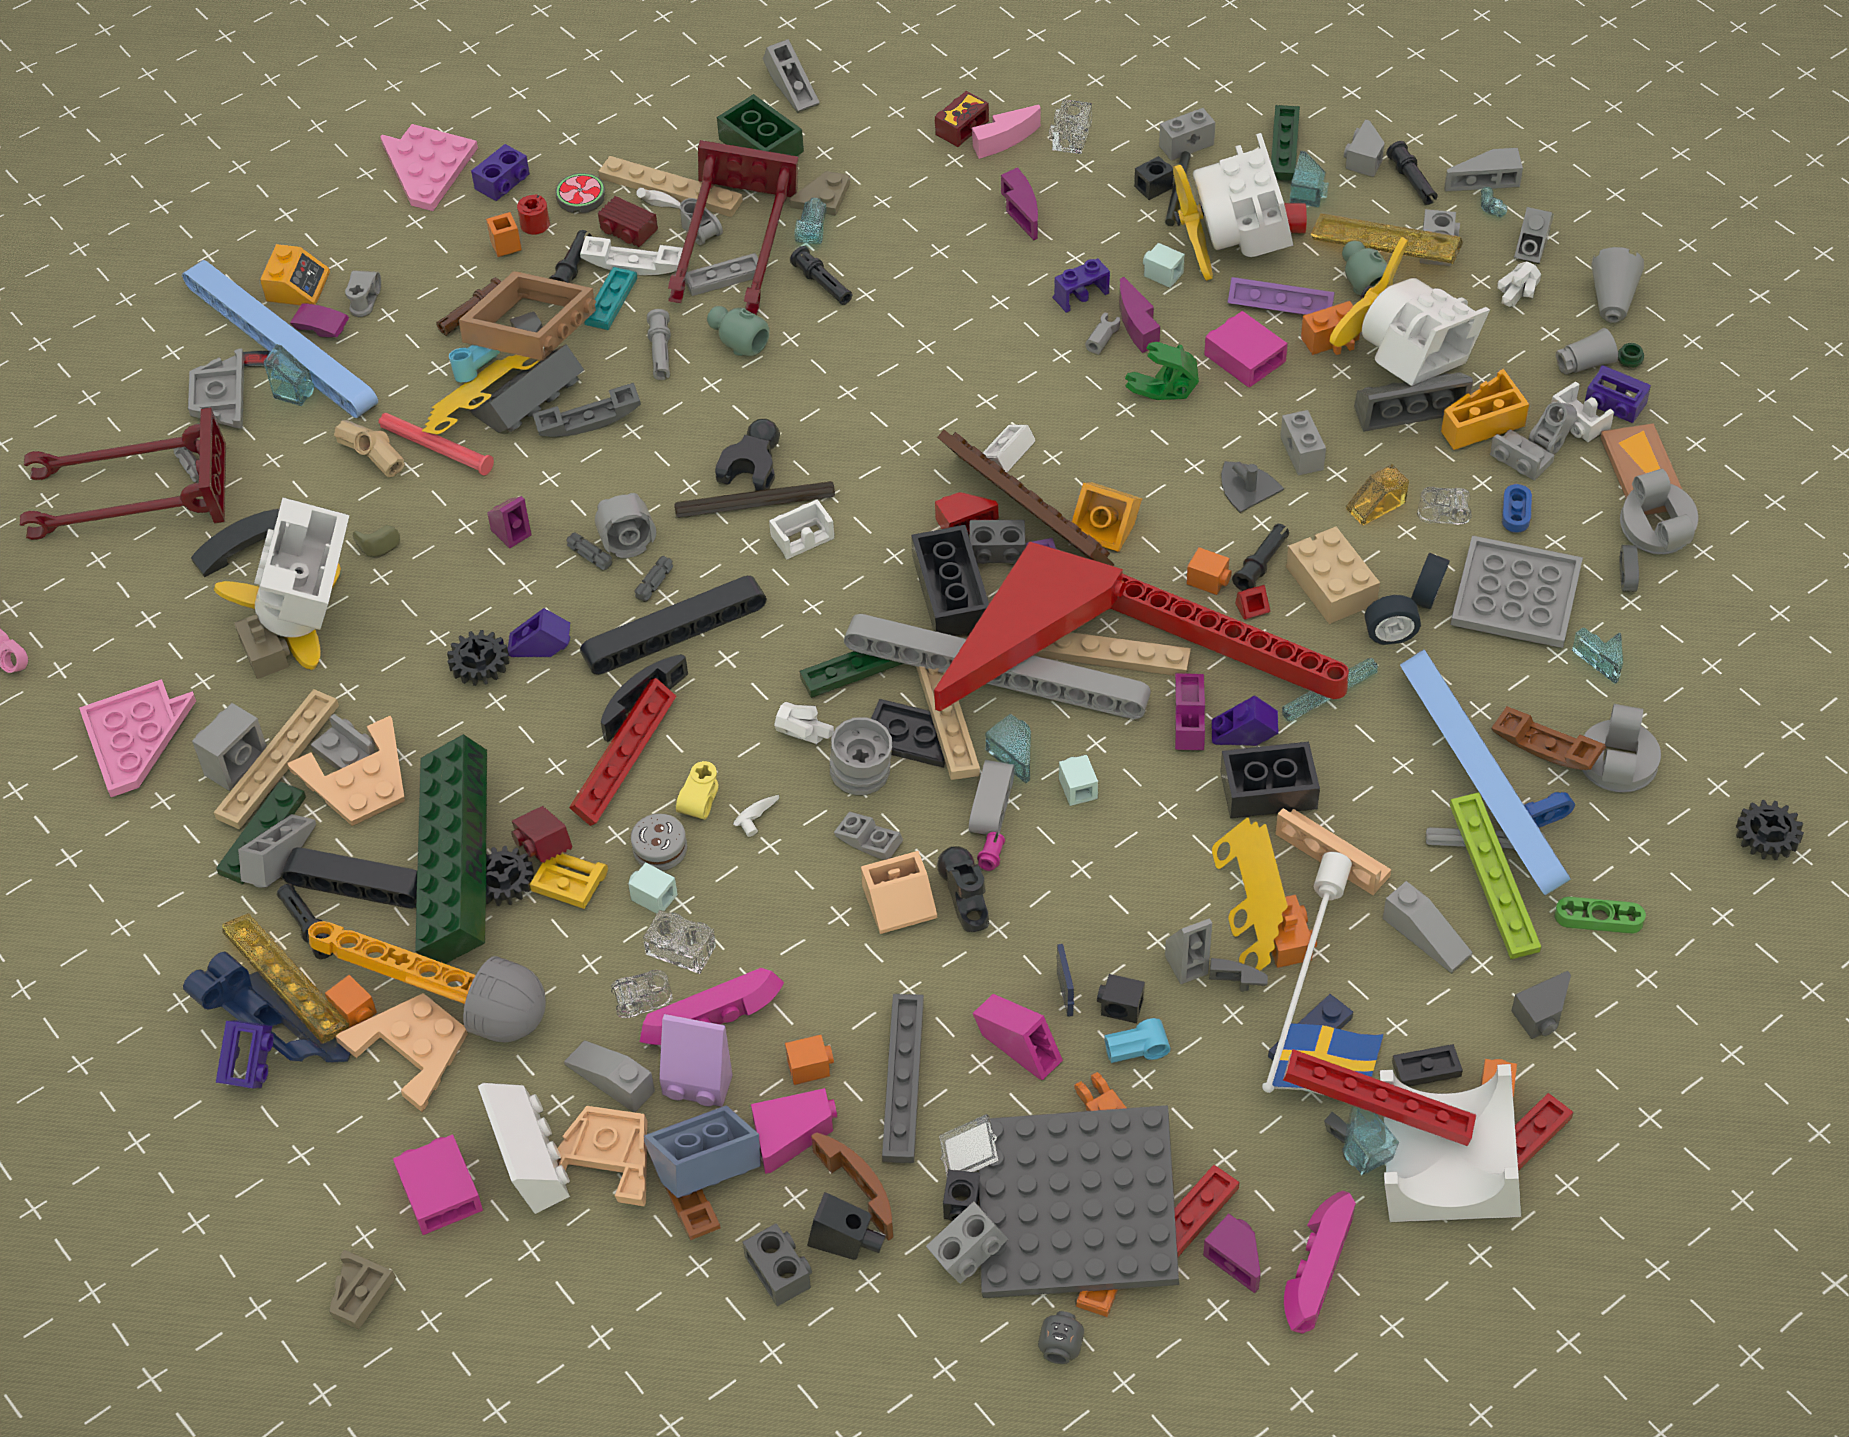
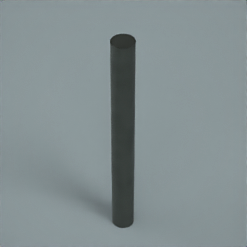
[1165,151,1191,226]

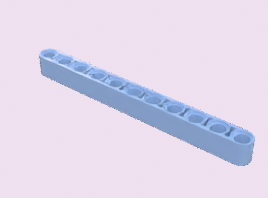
[182,260,378,418]
[1400,650,1571,895]

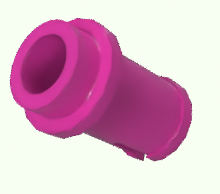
[977,832,1005,871]

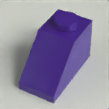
[508,608,571,657]

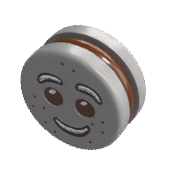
[631,814,687,871]

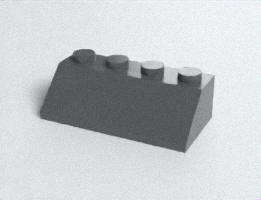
[470,344,584,433]
[1354,372,1473,432]

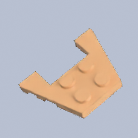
[287,716,405,826]
[336,993,468,1112]
[556,1106,647,1206]

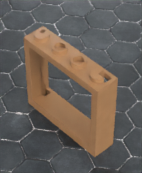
[459,271,596,361]

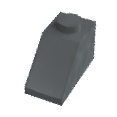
[1511,971,1571,1039]

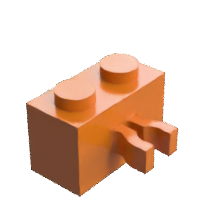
[1301,301,1360,355]
[1271,895,1317,968]

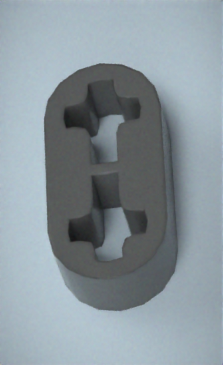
[1619,545,1639,592]

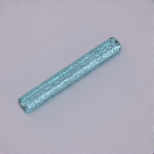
[1282,658,1378,721]

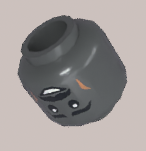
[1038,1311,1084,1364]

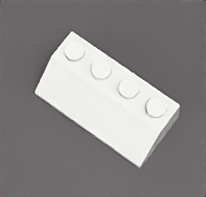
[478,1083,570,1214]

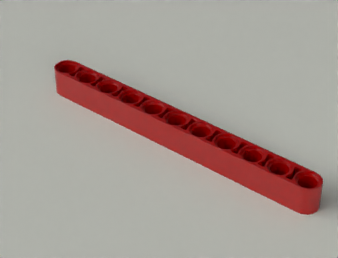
[1110,574,1349,699]

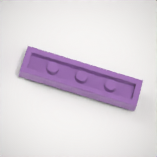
[1228,277,1335,315]

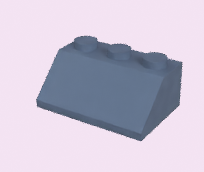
[644,1105,761,1198]

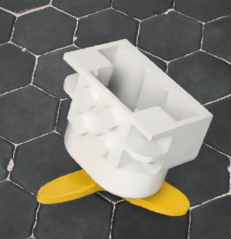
[1173,133,1293,281]
[1329,237,1490,386]
[214,498,349,670]

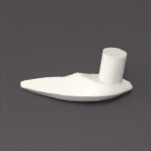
[637,188,681,209]
[733,795,779,837]

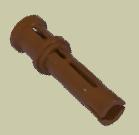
[436,277,501,336]

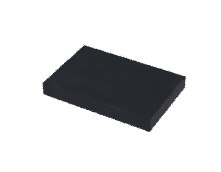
[871,699,946,768]

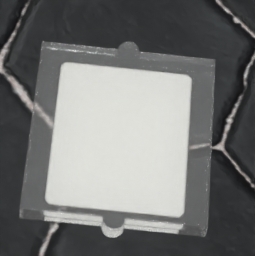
[939,1114,998,1177]

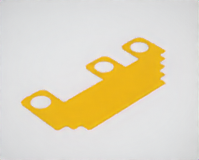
[422,355,541,434]
[1212,818,1288,971]

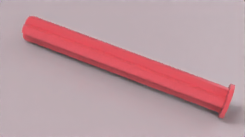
[378,413,494,476]

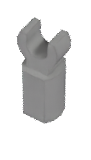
[1085,312,1120,354]

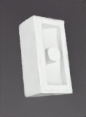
[983,425,1035,472]

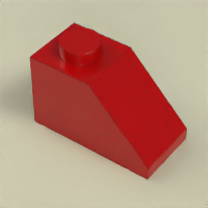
[935,492,999,534]

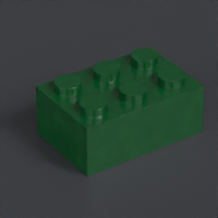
[716,94,804,156]

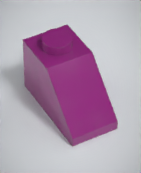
[487,496,532,549]
[1203,1213,1261,1293]

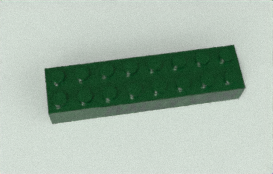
[415,734,487,964]

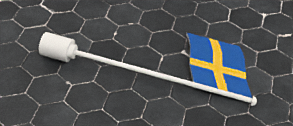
[1262,852,1384,1095]

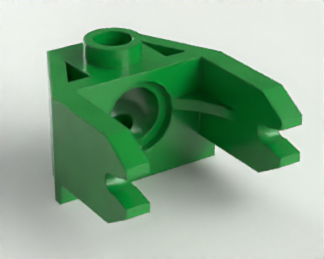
[1125,342,1199,400]

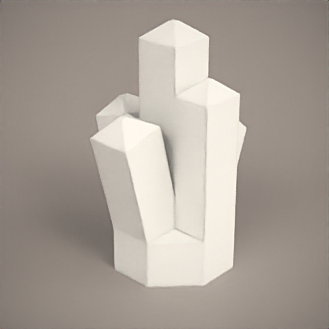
[1497,261,1541,307]
[774,702,834,744]

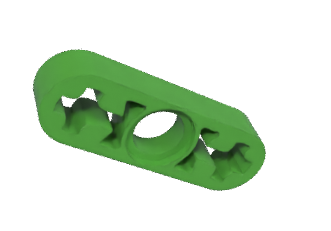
[1555,897,1646,933]

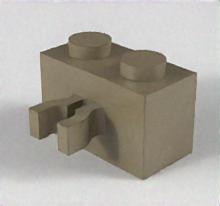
[234,614,290,679]

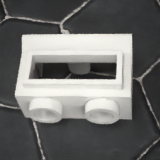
[1551,382,1614,442]
[769,499,834,560]

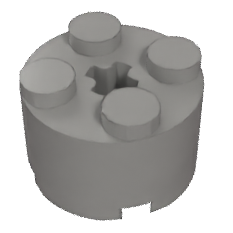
[595,493,656,558]

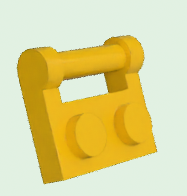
[530,852,608,909]

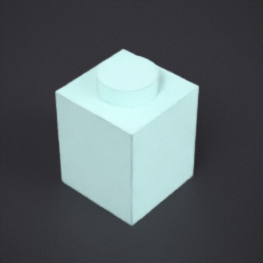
[1143,243,1185,288]
[1059,755,1098,806]
[628,863,678,916]

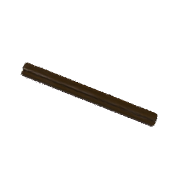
[674,481,835,518]

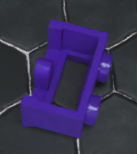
[1052,258,1110,313]
[1585,365,1651,423]
[216,1020,274,1088]

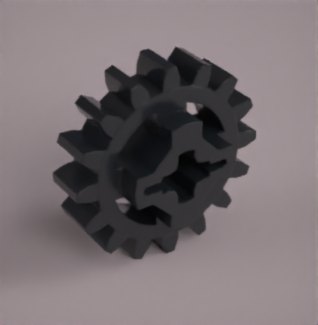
[447,630,510,686]
[1736,800,1804,860]
[486,846,534,906]

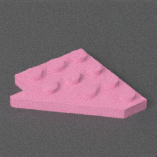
[381,124,478,211]
[79,679,196,797]

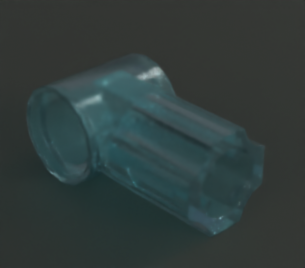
[795,198,826,244]

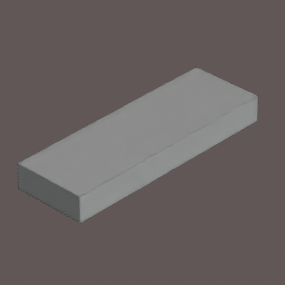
[685,253,758,296]

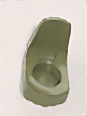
[353,525,400,557]

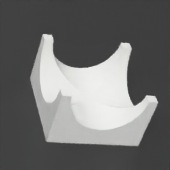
[1380,1064,1521,1222]

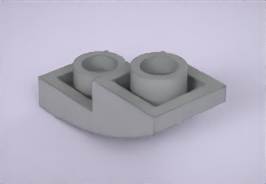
[834,812,903,860]

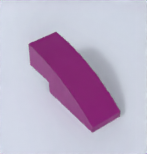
[1001,167,1038,241]
[1119,277,1160,353]
[1175,673,1205,750]

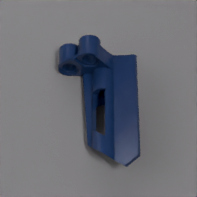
[183,951,351,1062]

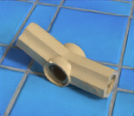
[334,420,405,477]

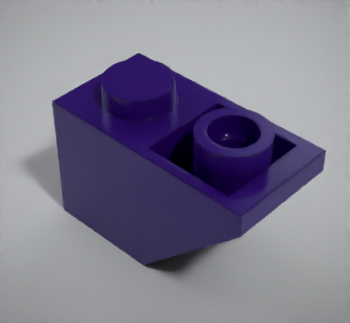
[1212,695,1279,746]

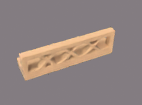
[1276,808,1391,895]

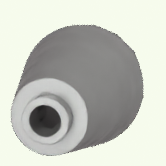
[1591,247,1644,323]

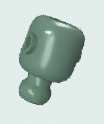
[1342,240,1394,295]
[707,306,770,356]

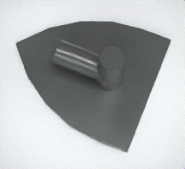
[1221,461,1284,513]

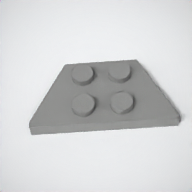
[188,348,244,428]

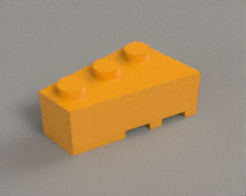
[1441,369,1529,450]

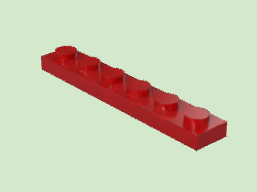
[569,678,676,826]
[1283,1049,1476,1146]

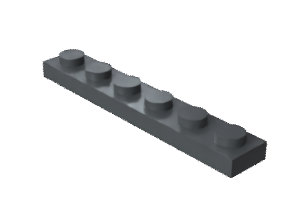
[882,994,924,1163]

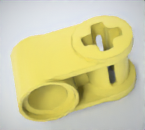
[676,761,719,820]

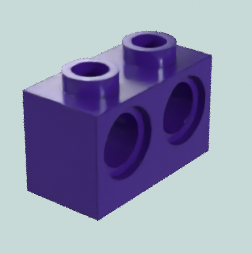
[471,144,530,201]

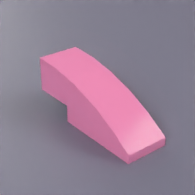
[972,105,1041,159]

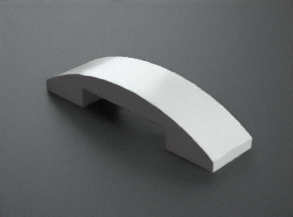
[580,236,683,275]

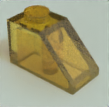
[1346,464,1409,526]

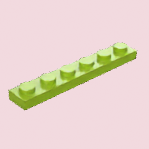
[1450,792,1541,959]

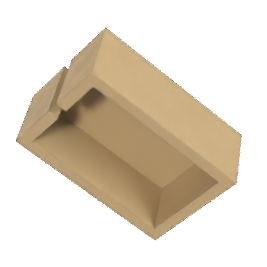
[1286,526,1380,624]

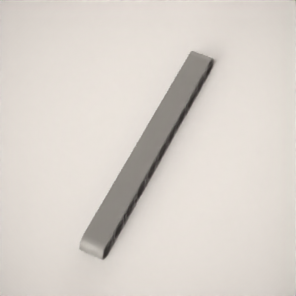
[844,614,1151,719]

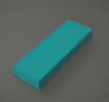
[584,267,637,330]

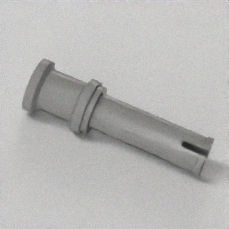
[647,309,671,380]

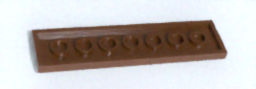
[937,429,1115,566]

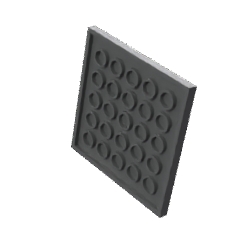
[978,1105,1179,1298]

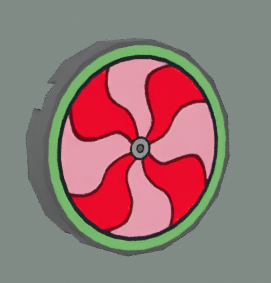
[556,173,605,213]

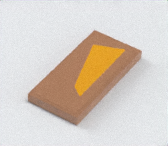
[1600,423,1683,515]

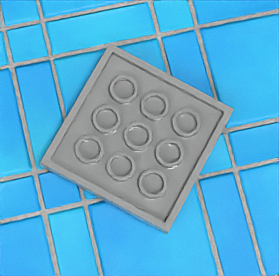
[1451,536,1583,648]

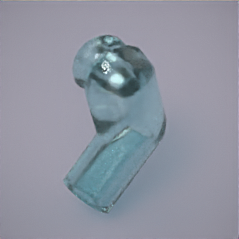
[1481,187,1508,217]

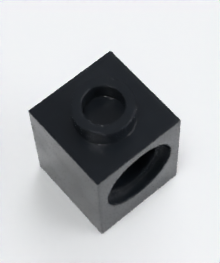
[1134,156,1174,200]
[1097,974,1145,1024]
[943,1169,980,1221]

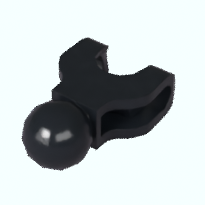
[715,419,780,491]
[937,846,989,932]

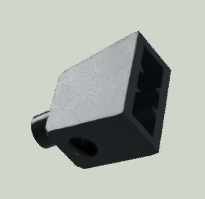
[807,1192,886,1260]

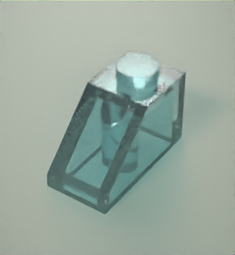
[1290,151,1329,207]
[264,344,314,406]
[985,714,1031,783]
[1343,1105,1399,1175]

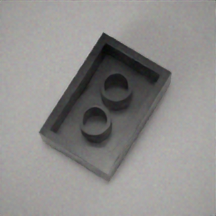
[1220,741,1320,819]

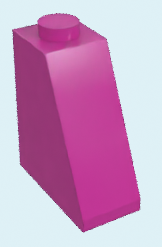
[972,994,1063,1080]
[751,1088,837,1174]

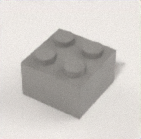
[192,703,267,791]

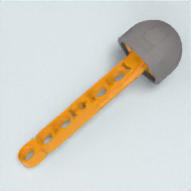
[308,921,546,1042]

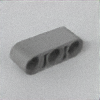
[969,760,1015,837]

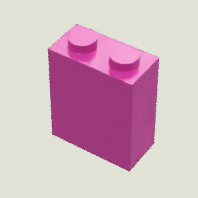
[1204,311,1288,388]
[393,1134,483,1235]

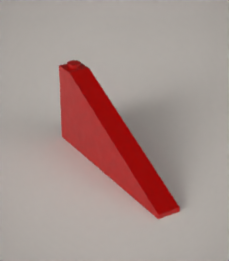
[934,542,1126,712]

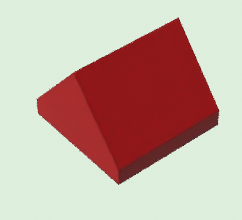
[1235,585,1271,619]

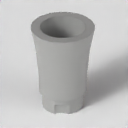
[1555,328,1618,375]

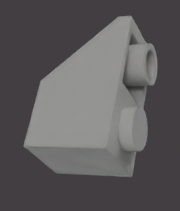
[1344,119,1385,177]
[1514,207,1554,263]

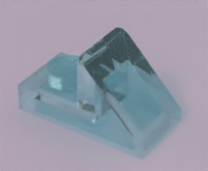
[1572,627,1623,683]

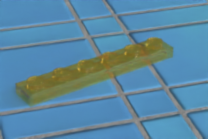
[1311,213,1463,264]
[222,913,349,1044]

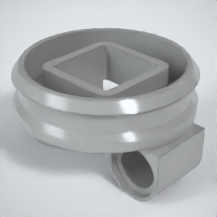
[1620,469,1698,554]
[1582,704,1661,792]

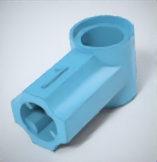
[449,345,500,383]
[1104,1018,1171,1063]

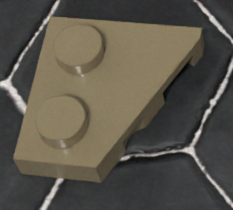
[790,171,850,216]
[329,1250,396,1330]

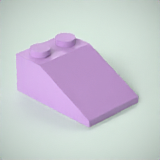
[660,1014,733,1107]

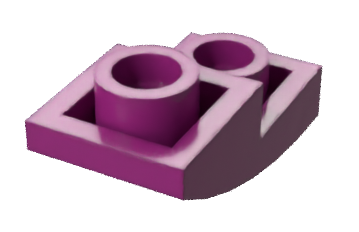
[290,303,349,337]

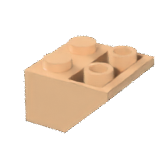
[861,851,937,934]

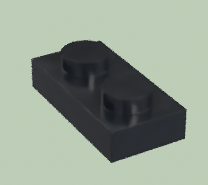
[1392,1044,1463,1087]

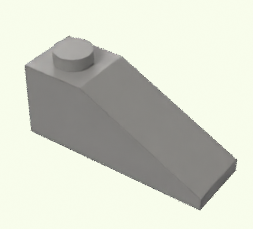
[763,39,820,112]
[1444,148,1523,191]
[238,814,316,888]
[1383,881,1472,973]
[1165,918,1212,984]
[564,1040,655,1113]

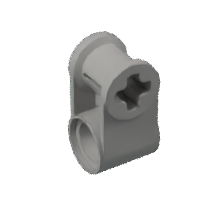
[680,198,723,245]
[345,270,381,317]
[1529,402,1577,454]

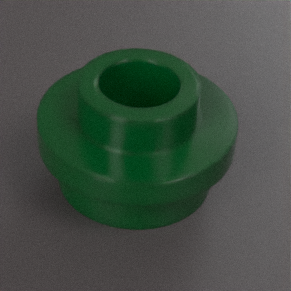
[1618,343,1644,367]

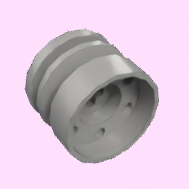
[829,718,892,795]

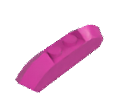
[639,968,784,1045]
[1284,1190,1356,1334]

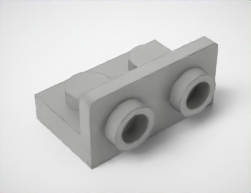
[1490,430,1555,481]
[311,714,375,770]

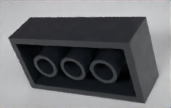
[911,525,989,636]

